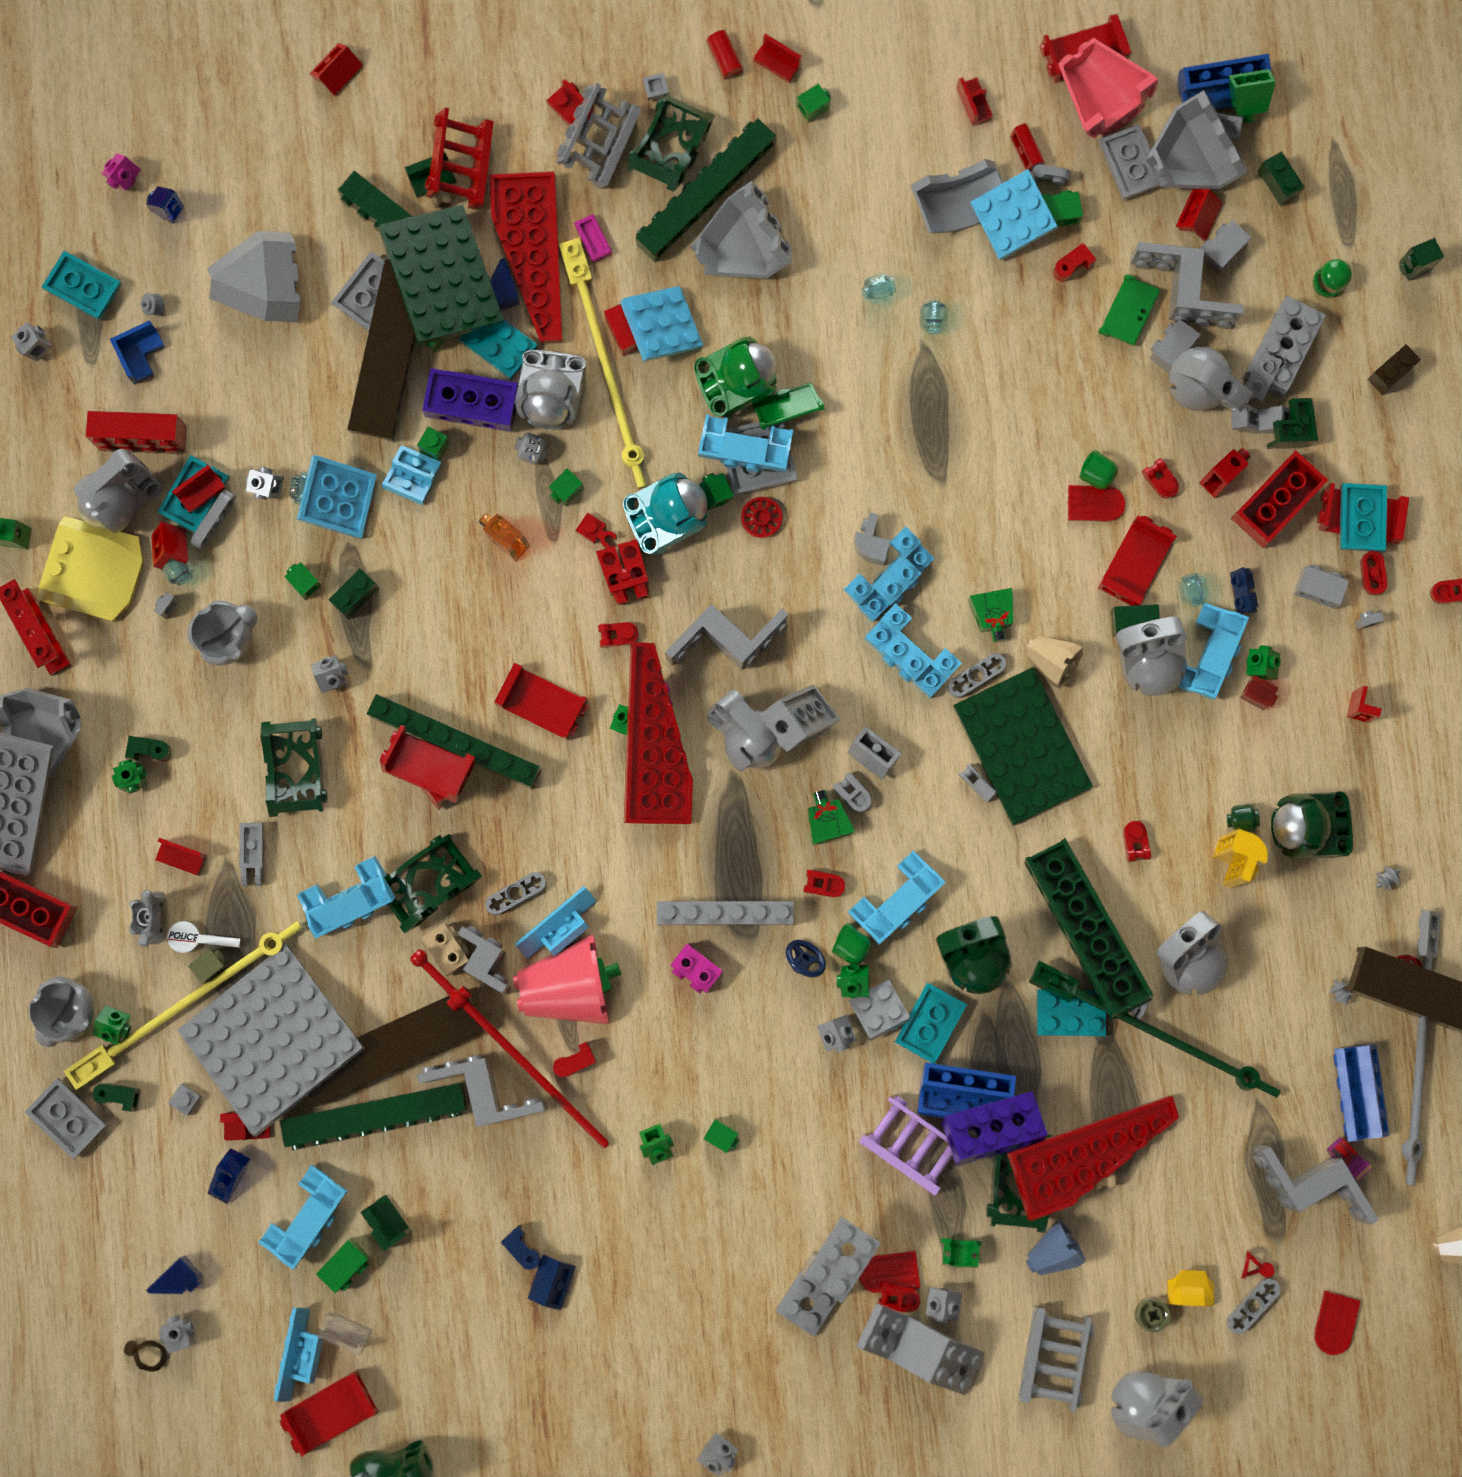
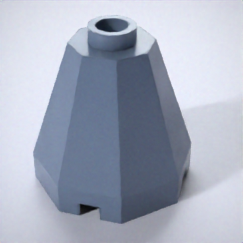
[1026,1219,1086,1275]

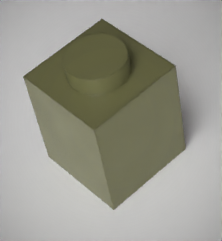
[188,948,228,984]

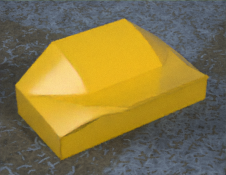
[1167,1270,1214,1306]

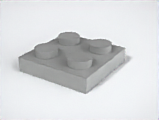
[849,980,911,1041]

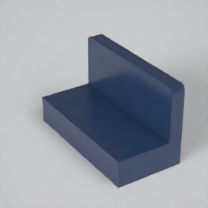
[528,1255,576,1310]

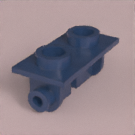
[1230,567,1259,614]

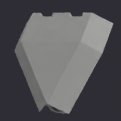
[1146,91,1248,189]
[690,181,792,279]
[207,231,300,322]
[0,688,81,779]

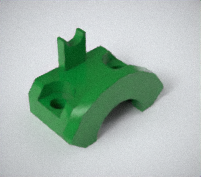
[941,1238,982,1268]

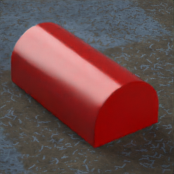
[707,30,744,80]
[1010,123,1045,173]

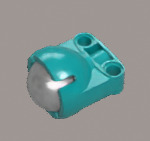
[623,472,707,555]

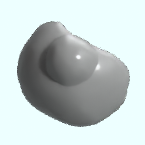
[188,601,258,666]
[28,977,94,1047]

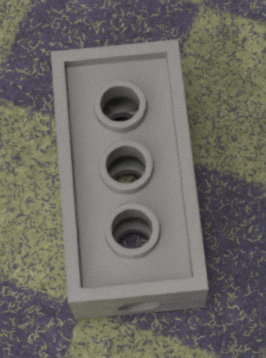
[1243,295,1326,398]
[760,684,840,752]

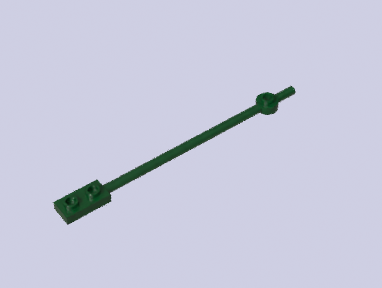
[1029,961,1281,1098]

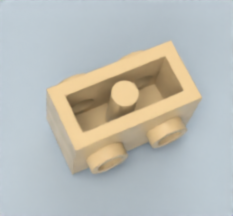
[421,923,471,976]

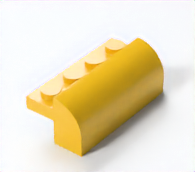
[1212,829,1268,888]

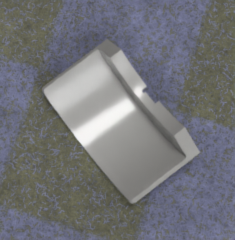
[911,159,1003,234]

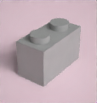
[1201,220,1252,274]
[1149,319,1201,373]
[1293,565,1349,609]
[847,727,901,780]

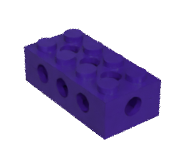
[422,368,518,432]
[942,1091,1048,1167]

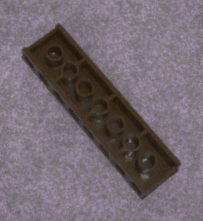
[347,259,416,442]
[1344,946,1462,1033]
[309,995,483,1107]

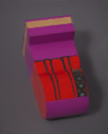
[1326,1137,1373,1182]

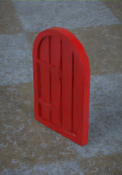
[1067,485,1126,522]
[859,1251,920,1293]
[1314,1291,1361,1355]

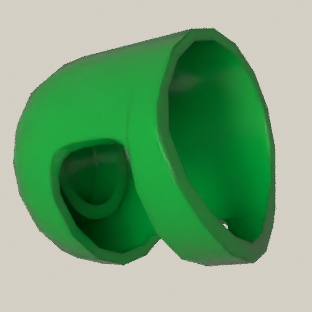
[1313,259,1352,298]
[1079,450,1118,490]
[831,923,871,965]

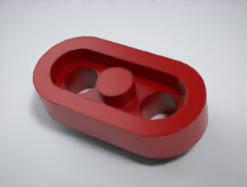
[1360,551,1387,596]

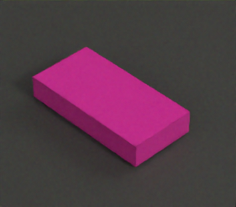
[574,214,612,263]

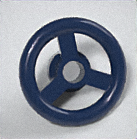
[785,940,826,978]

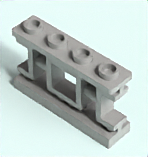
[556,82,641,189]

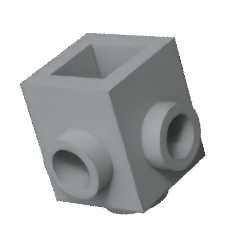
[11,322,52,362]
[246,466,284,500]
[311,655,348,693]
[817,1015,857,1053]
[926,1287,962,1324]
[159,1315,195,1353]
[696,1433,738,1477]

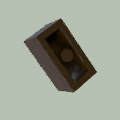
[1367,344,1421,395]

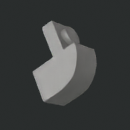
[854,513,890,566]

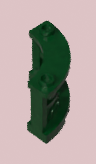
[627,94,715,192]
[260,718,328,817]
[384,834,482,934]
[986,1130,1053,1233]

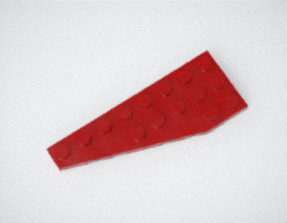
[489,171,562,343]
[623,642,693,824]
[1007,1095,1179,1221]

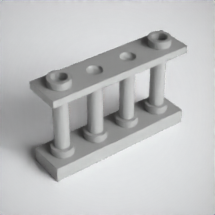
[1018,1306,1094,1412]

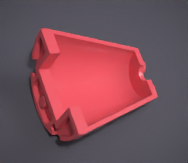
[1058,38,1158,138]
[513,934,610,1024]

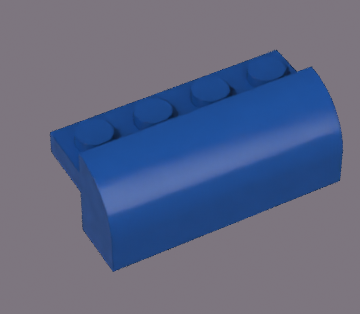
[1178,54,1272,110]
[1334,1044,1390,1142]
[917,1062,1016,1118]

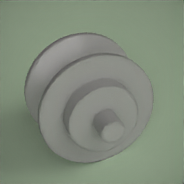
[140,293,164,316]
[1376,866,1400,891]
[1328,979,1353,1006]

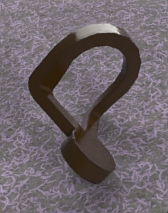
[124,1340,167,1372]

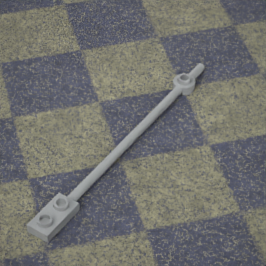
[1401,910,1441,1186]

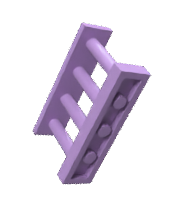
[858,1096,953,1196]

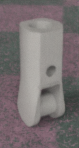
[958,764,997,802]

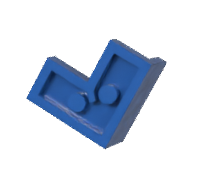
[110,320,165,385]

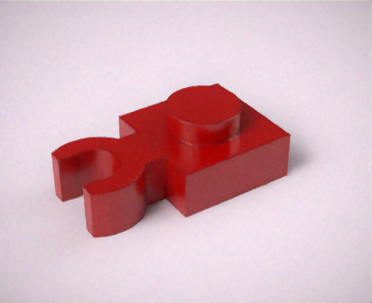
[575,512,617,548]

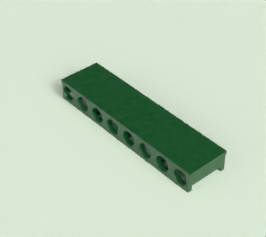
[1024,838,1154,1020]

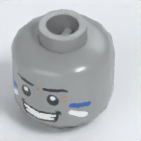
[514,432,548,465]

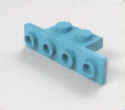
[515,887,596,959]
[274,1307,324,1402]

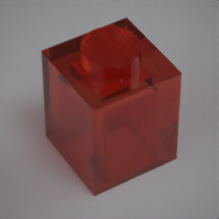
[1240,675,1278,710]

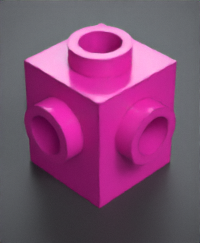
[101,153,141,190]

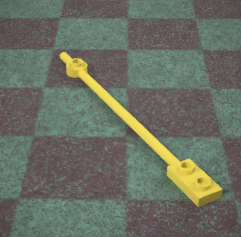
[559,238,646,489]
[64,921,302,1090]

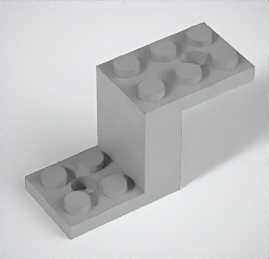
[1130,242,1244,329]
[665,604,788,670]
[417,1055,547,1127]
[1253,1145,1379,1225]
[775,1216,881,1337]
[857,1303,985,1395]

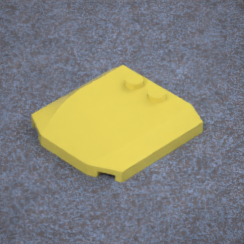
[37,516,144,622]

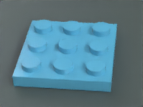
[970,169,1058,260]
[620,286,703,362]
[297,455,377,539]

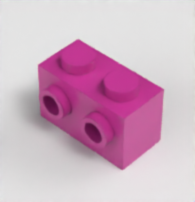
[670,944,723,994]

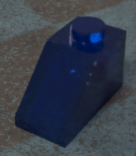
[146,186,184,224]
[490,258,520,311]
[207,1148,250,1204]
[146,1256,203,1294]

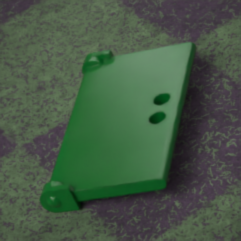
[1098,274,1161,346]
[752,383,825,430]

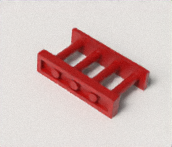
[425,107,494,210]
[0,579,71,676]

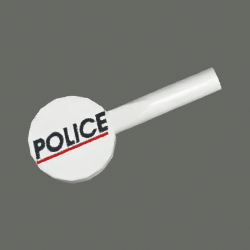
[167,921,241,953]

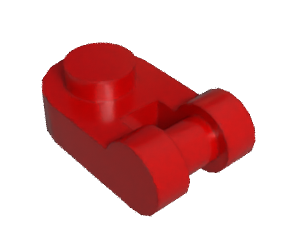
[1142,458,1179,499]
[1430,579,1462,604]
[598,622,639,648]
[1123,821,1151,862]
[803,870,845,898]
[878,1283,921,1313]

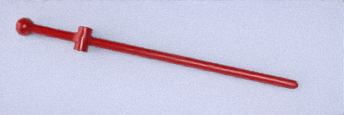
[410,949,609,1148]

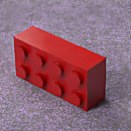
[86,411,187,454]
[1230,450,1328,548]
[0,870,78,948]

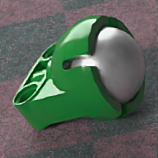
[694,336,777,418]

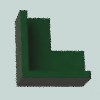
[1267,398,1319,449]
[360,1195,412,1252]

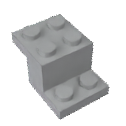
[458,926,511,994]

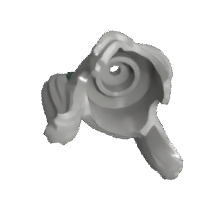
[129,889,166,947]

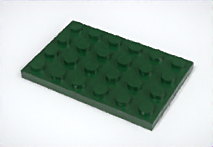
[378,205,504,346]
[953,667,1093,826]

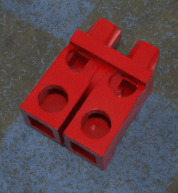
[596,539,649,606]

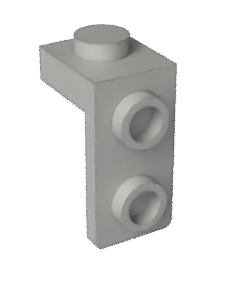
[1244,352,1282,401]

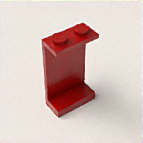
[1040,13,1131,83]
[1317,483,1410,545]
[1097,515,1177,606]
[494,663,589,741]
[379,725,476,803]
[279,1370,379,1457]

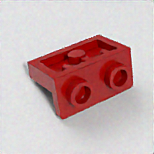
[546,79,595,126]

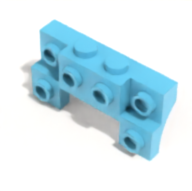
[698,414,793,472]
[843,526,935,622]
[864,603,962,698]
[1178,603,1249,700]
[848,850,946,945]
[297,855,395,939]
[258,1164,348,1270]

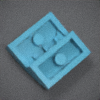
[382,445,441,505]

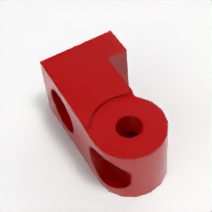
[1053,242,1097,282]
[553,1041,597,1077]

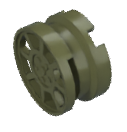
[1135,1297,1170,1332]

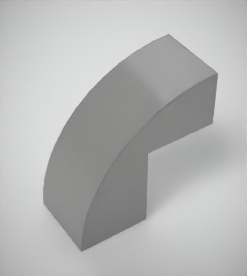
[1232,405,1291,434]

